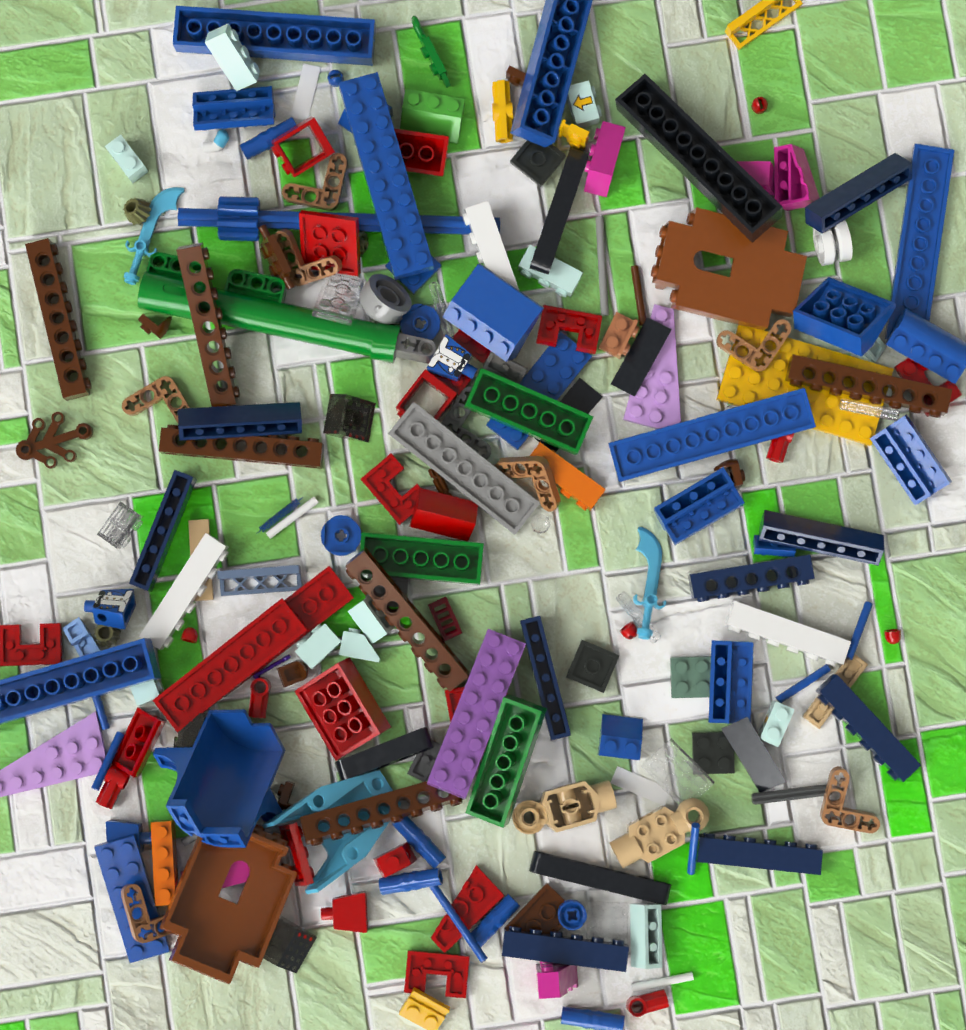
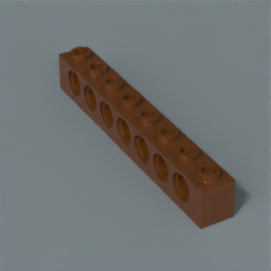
[25,238,92,401]
[176,242,240,407]
[785,354,952,418]
[159,425,324,469]
[345,547,469,691]
[300,781,465,846]

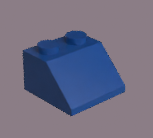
[597,714,643,760]

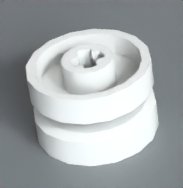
[812,220,853,266]

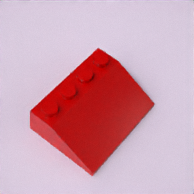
[294,657,391,761]

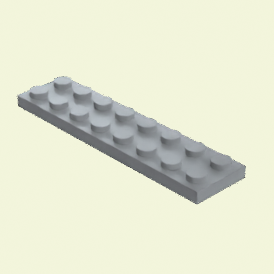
[388,402,540,535]

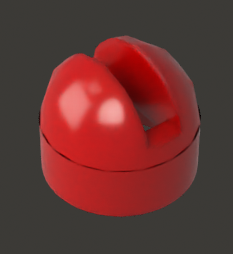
[751,97,768,114]
[620,622,637,640]
[181,627,198,643]
[884,629,901,644]

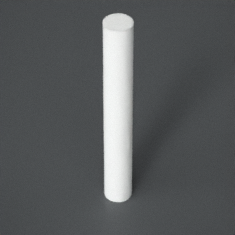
[266,497,319,539]
[631,972,694,992]

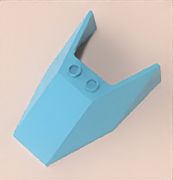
[262,770,401,894]

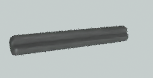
[751,784,833,805]

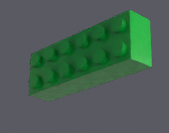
[464,368,594,455]
[360,532,484,585]
[465,694,547,828]

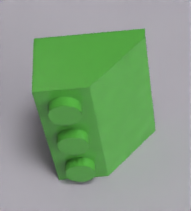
[400,89,465,144]

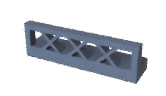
[217,565,302,596]

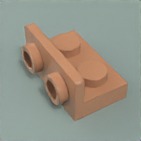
[598,312,640,359]

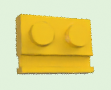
[558,119,590,150]
[399,987,450,1030]

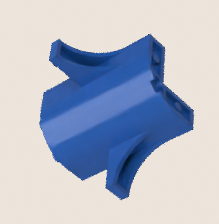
[153,709,286,848]

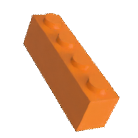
[530,442,606,511]
[150,820,178,906]

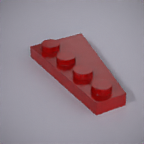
[431,865,505,953]

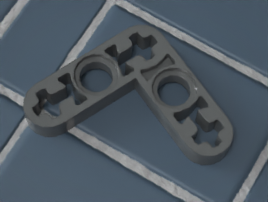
[441,386,491,459]

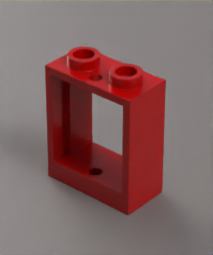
[271,116,335,177]
[395,369,457,421]

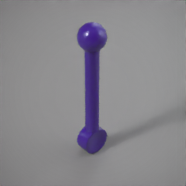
[253,654,291,679]

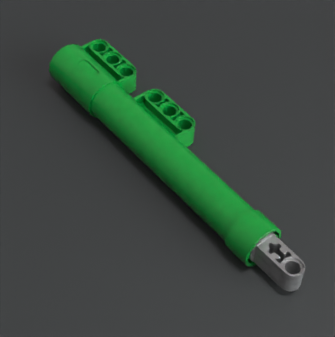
[138,252,436,363]

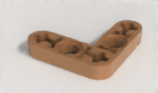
[282,153,347,211]
[275,229,342,286]
[716,320,791,372]
[122,376,190,423]
[494,456,561,512]
[820,766,880,833]
[121,883,172,943]

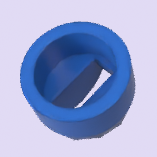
[328,70,344,87]

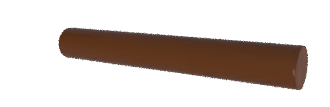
[631,265,646,326]

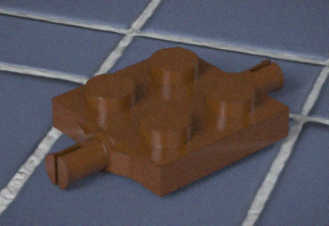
[258,224,295,290]

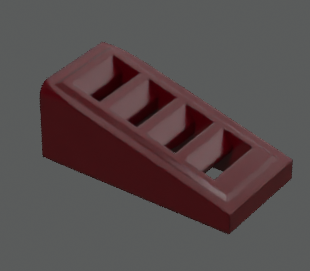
[428,597,463,642]

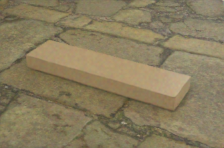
[188,519,214,601]
[802,654,868,729]

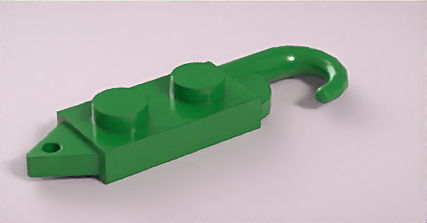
[411,16,451,88]

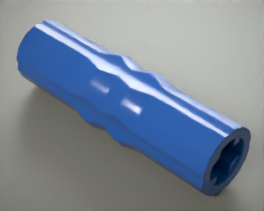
[240,117,300,160]
[392,816,446,868]
[379,868,443,895]
[471,894,520,947]
[561,1006,625,1030]

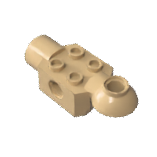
[512,780,617,834]
[609,798,710,868]

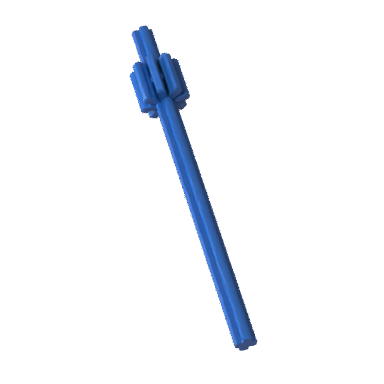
[178,196,500,241]

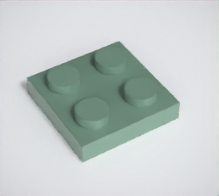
[670,656,711,698]

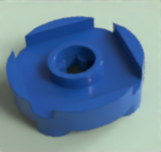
[400,304,440,341]
[321,515,361,556]

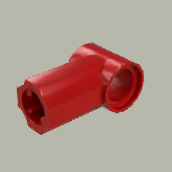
[766,433,794,463]
[248,677,271,719]
[96,765,130,809]
[626,989,669,1017]

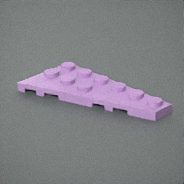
[623,304,681,429]
[0,711,110,797]

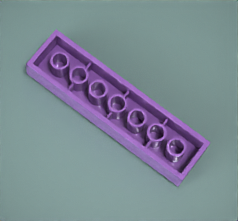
[427,629,526,799]

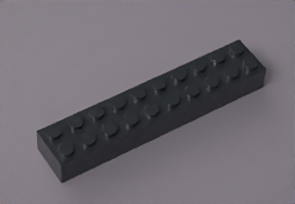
[615,74,783,243]

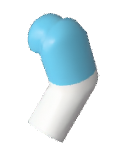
[203,129,229,152]

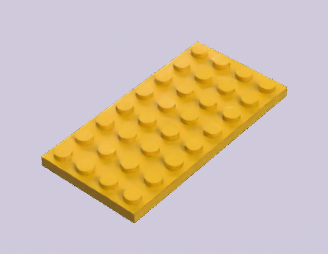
[716,325,894,446]

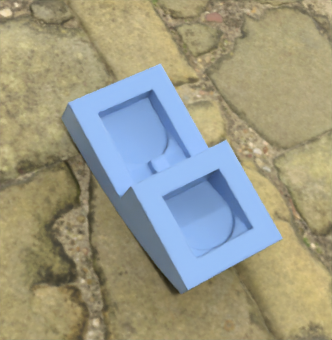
[62,617,101,657]

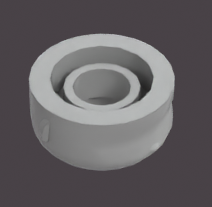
[359,274,412,324]

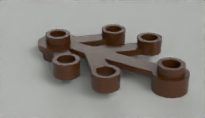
[16,412,93,469]

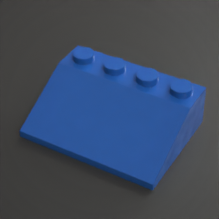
[443,263,544,362]
[793,277,896,357]

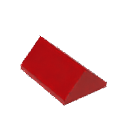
[394,128,449,177]
[409,488,478,542]
[112,707,166,777]

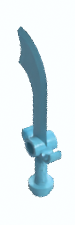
[123,187,185,285]
[633,527,666,640]

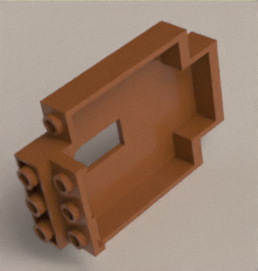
[651,207,807,330]
[160,824,297,984]

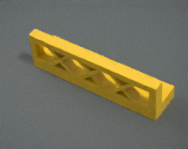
[725,0,803,50]

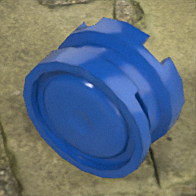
[557,899,587,930]

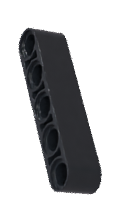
[335,727,434,781]

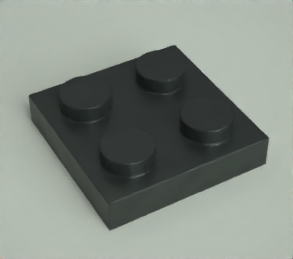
[510,140,566,187]
[566,640,620,693]
[692,732,735,774]

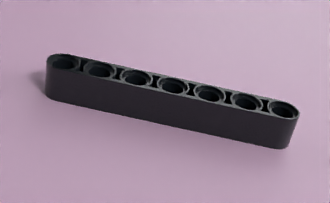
[529,147,589,275]
[529,851,672,905]

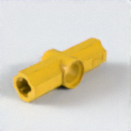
[492,80,513,143]

